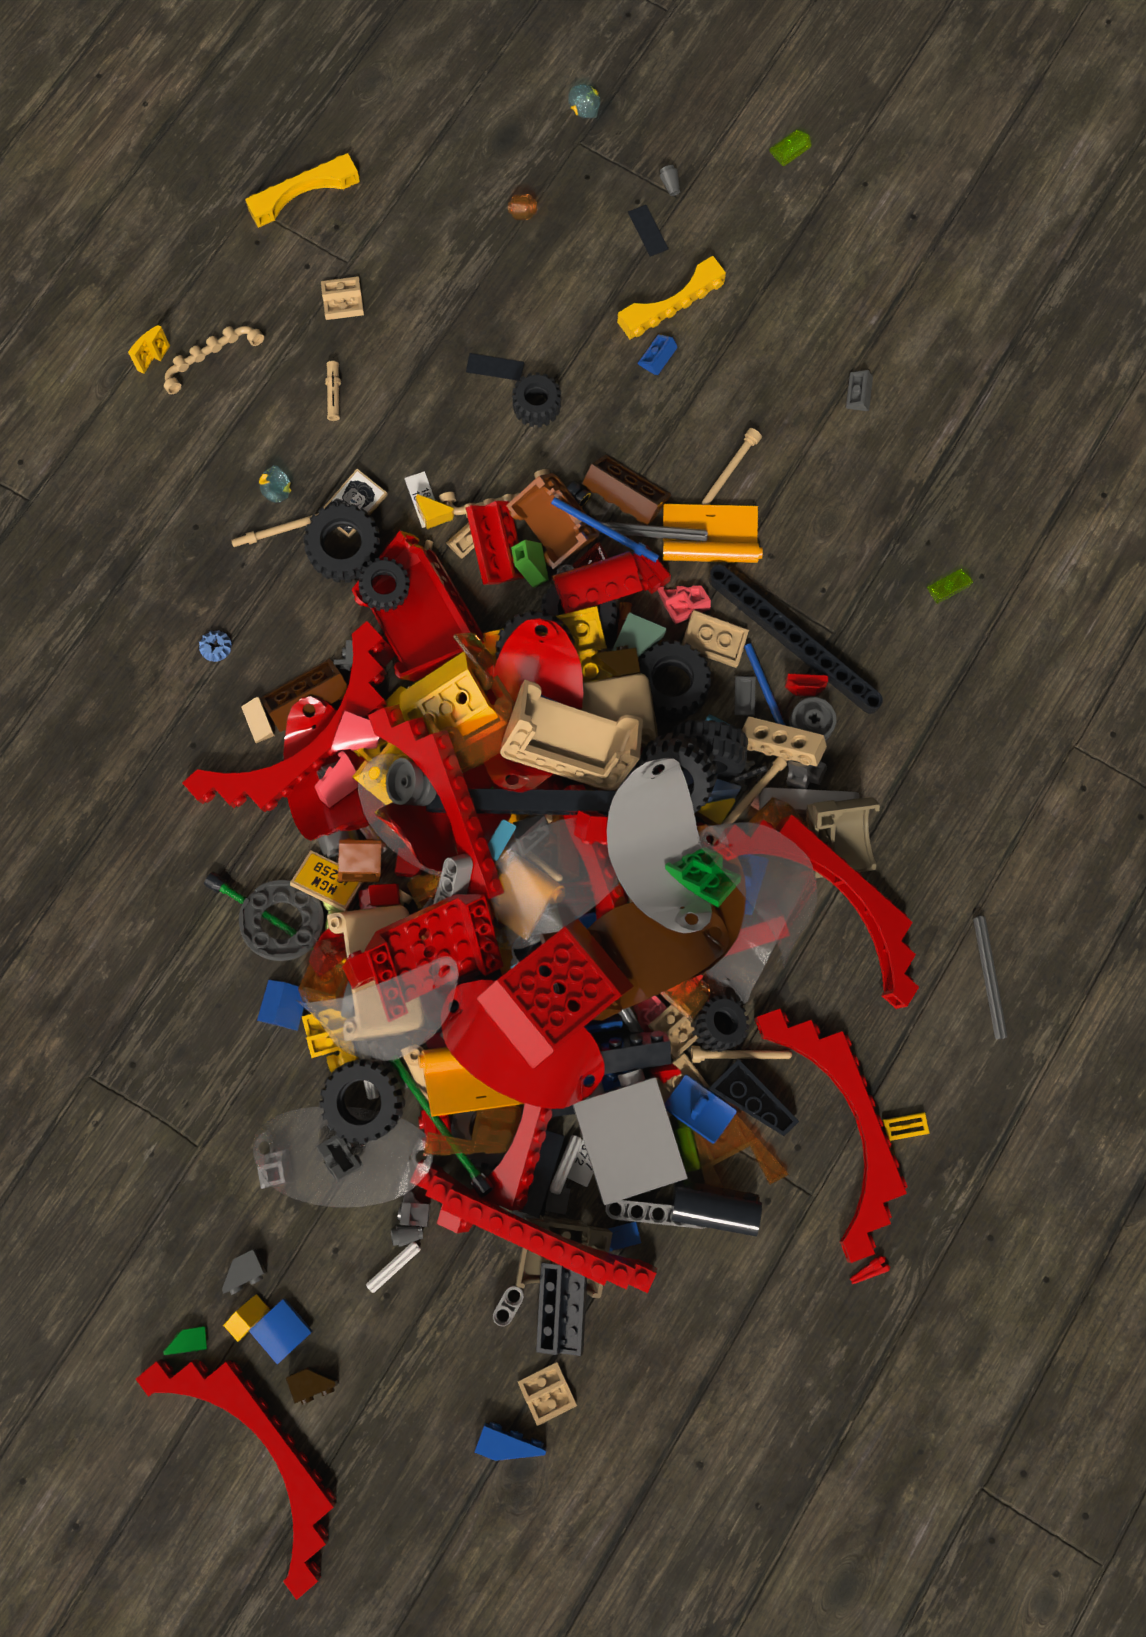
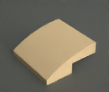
[321,277,364,320]
[648,998,698,1060]
[518,1362,577,1426]

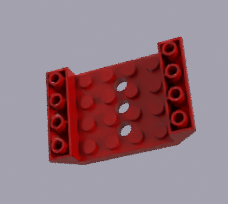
[365,894,504,1022]
[476,919,634,1069]

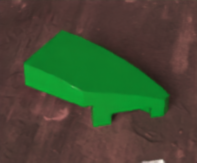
[163,1326,207,1355]

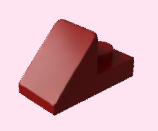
[358,884,401,910]

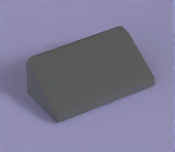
[846,370,873,411]

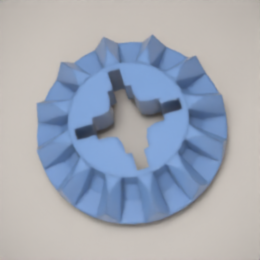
[199,630,232,662]

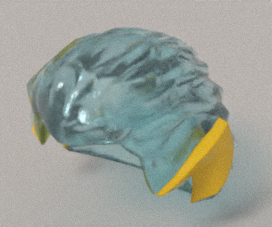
[568,84,600,118]
[259,466,291,503]

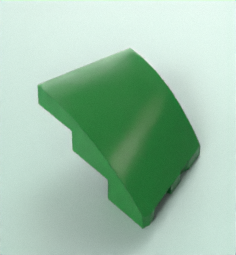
[665,847,741,907]

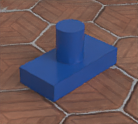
[608,1222,641,1251]

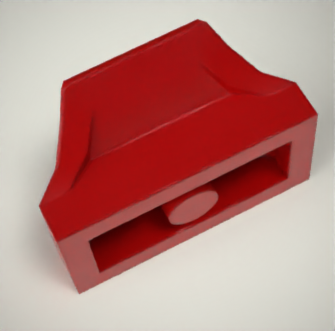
[785,674,828,696]

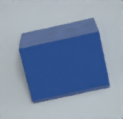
[257,980,309,1031]

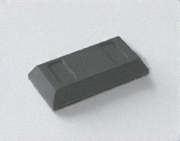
[735,676,756,716]

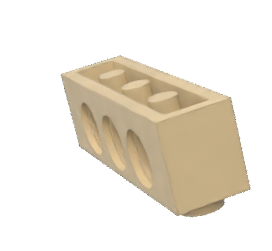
[742,717,827,766]

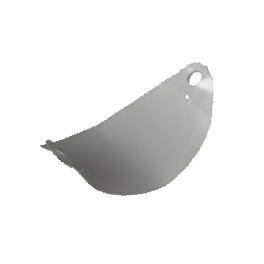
[607,758,712,933]

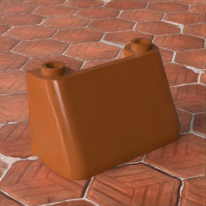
[506,473,599,569]

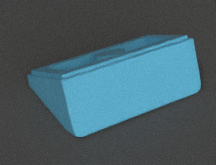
[488,819,516,862]

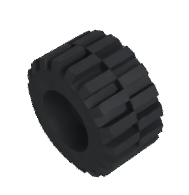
[512,372,561,428]
[359,557,410,612]
[691,995,749,1052]

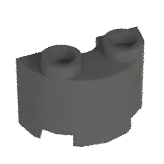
[317,828,361,858]
[317,1135,363,1182]

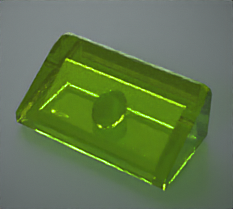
[769,129,811,166]
[927,569,973,604]
[673,1127,700,1172]

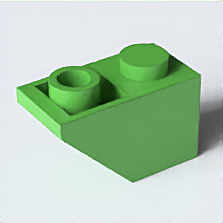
[511,540,549,587]

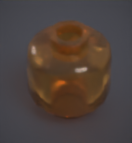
[508,194,537,220]

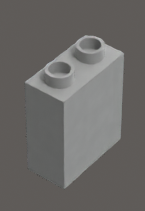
[573,1069,687,1205]

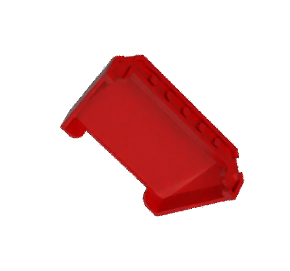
[352,530,486,681]

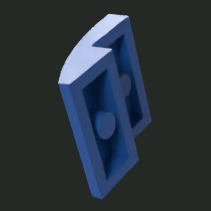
[249,1298,313,1364]

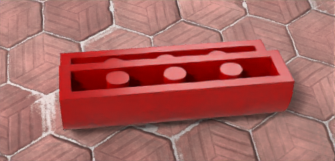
[552,551,643,614]

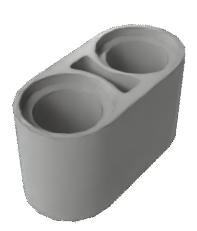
[493,1285,524,1326]

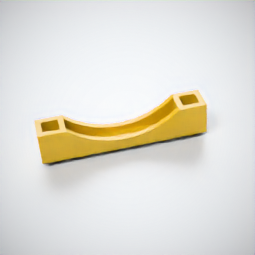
[245,153,360,228]
[617,256,726,340]

